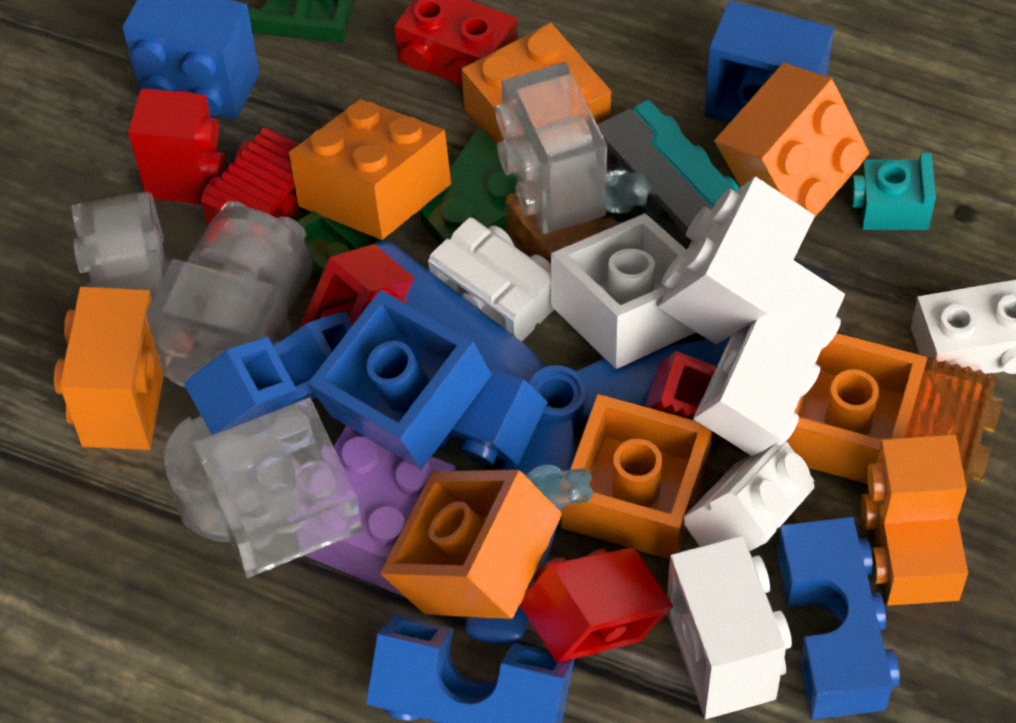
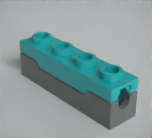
[593,100,739,250]

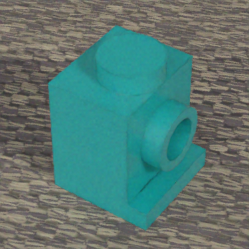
[851,153,936,230]

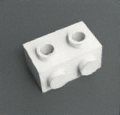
[910,280,1016,384]

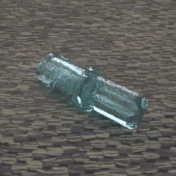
[581,169,655,214]
[523,464,594,510]

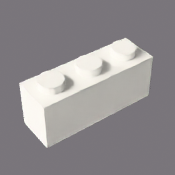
[693,260,845,457]

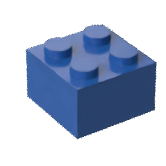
[122,0,260,120]
[704,0,834,123]
[308,290,492,470]

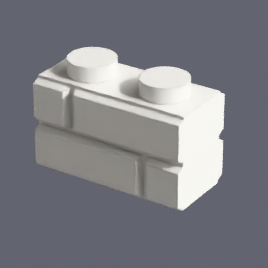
[428,218,554,342]
[684,442,815,551]

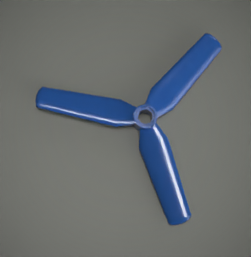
[371,241,732,644]

